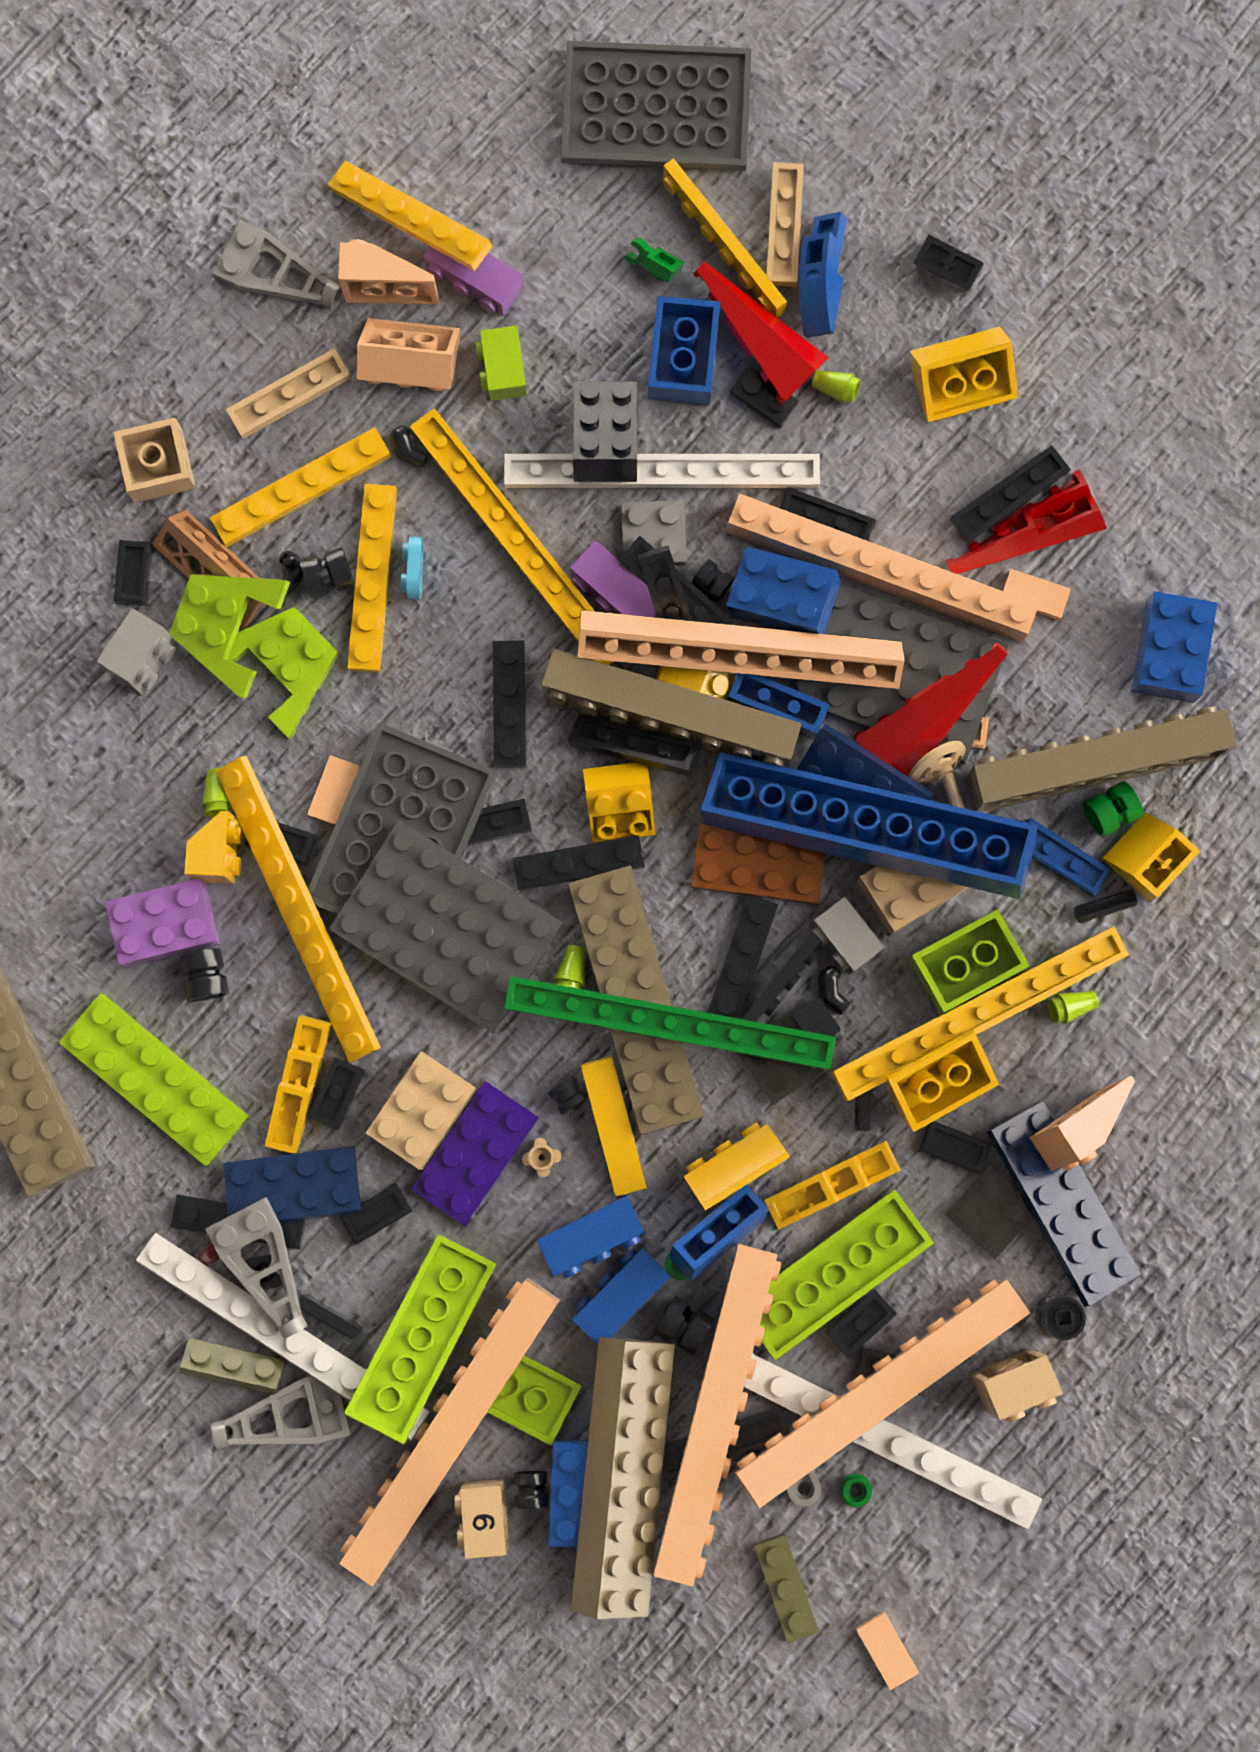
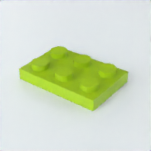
[487,1355,582,1446]

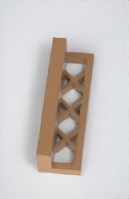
[153,510,267,629]

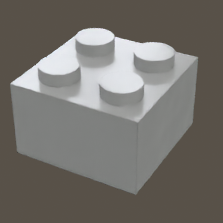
[96,608,177,695]

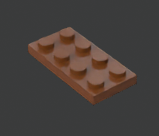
[691,824,825,905]

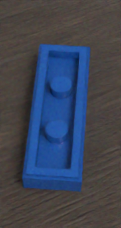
[1026,817,1112,897]

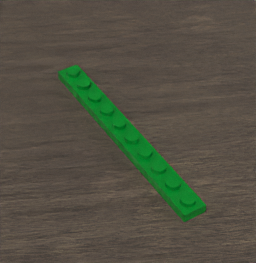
[504,976,836,1070]

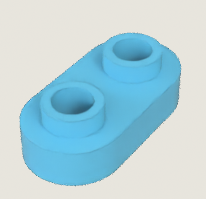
[401,537,424,599]

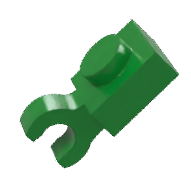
[625,238,684,282]

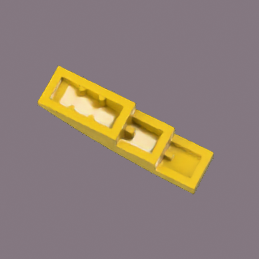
[265,1015,332,1154]
[581,1056,647,1197]
[764,1141,901,1230]

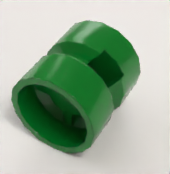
[1083,781,1144,838]

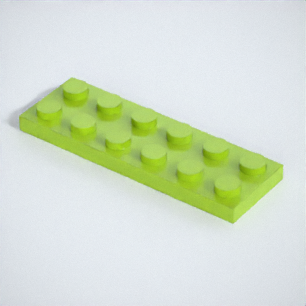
[59,993,250,1167]
[759,1189,934,1360]
[344,1234,497,1445]

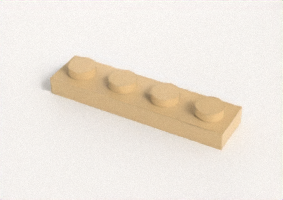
[766,162,804,287]
[225,348,351,439]

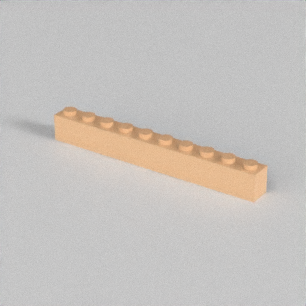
[727,494,1039,643]
[577,610,905,689]
[653,1243,781,1587]
[339,1278,560,1587]
[734,1279,1030,1508]

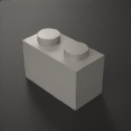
[812,897,885,974]

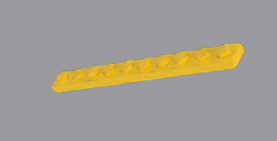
[409,408,616,666]
[216,756,381,1063]
[831,926,1129,1101]

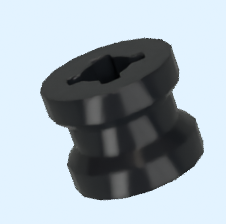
[547,1076,588,1115]

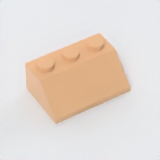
[357,318,460,391]

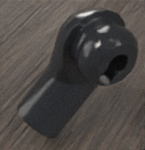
[390,425,428,468]
[279,551,303,599]
[818,966,851,1015]

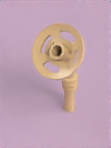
[909,741,966,808]

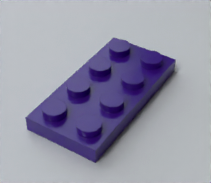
[411,1081,539,1226]

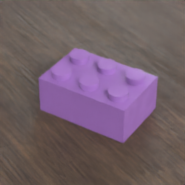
[105,878,221,968]

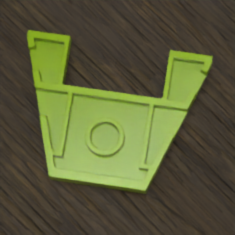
[169,574,290,698]
[228,607,339,740]

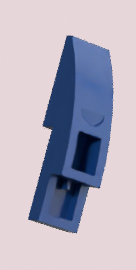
[799,212,847,338]

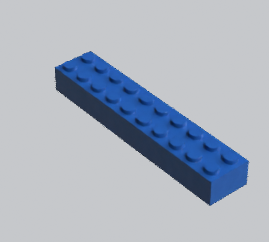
[701,752,1037,899]

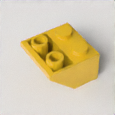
[583,763,656,843]
[184,811,243,884]
[1102,812,1201,902]

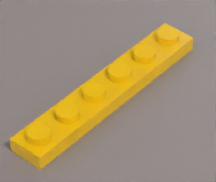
[662,158,787,318]
[327,161,493,271]
[210,427,391,547]
[347,484,397,673]

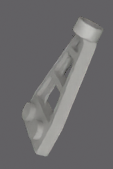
[212,220,343,309]
[205,1197,307,1339]
[211,1376,352,1449]

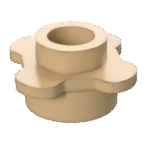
[522,1138,561,1177]

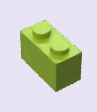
[475,325,527,401]

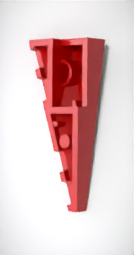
[693,262,829,405]
[946,469,1107,574]
[854,642,1007,776]

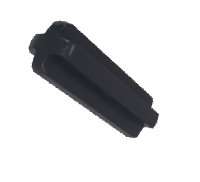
[1074,889,1138,923]

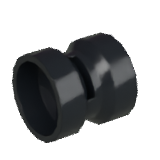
[691,559,735,603]
[514,1471,548,1509]

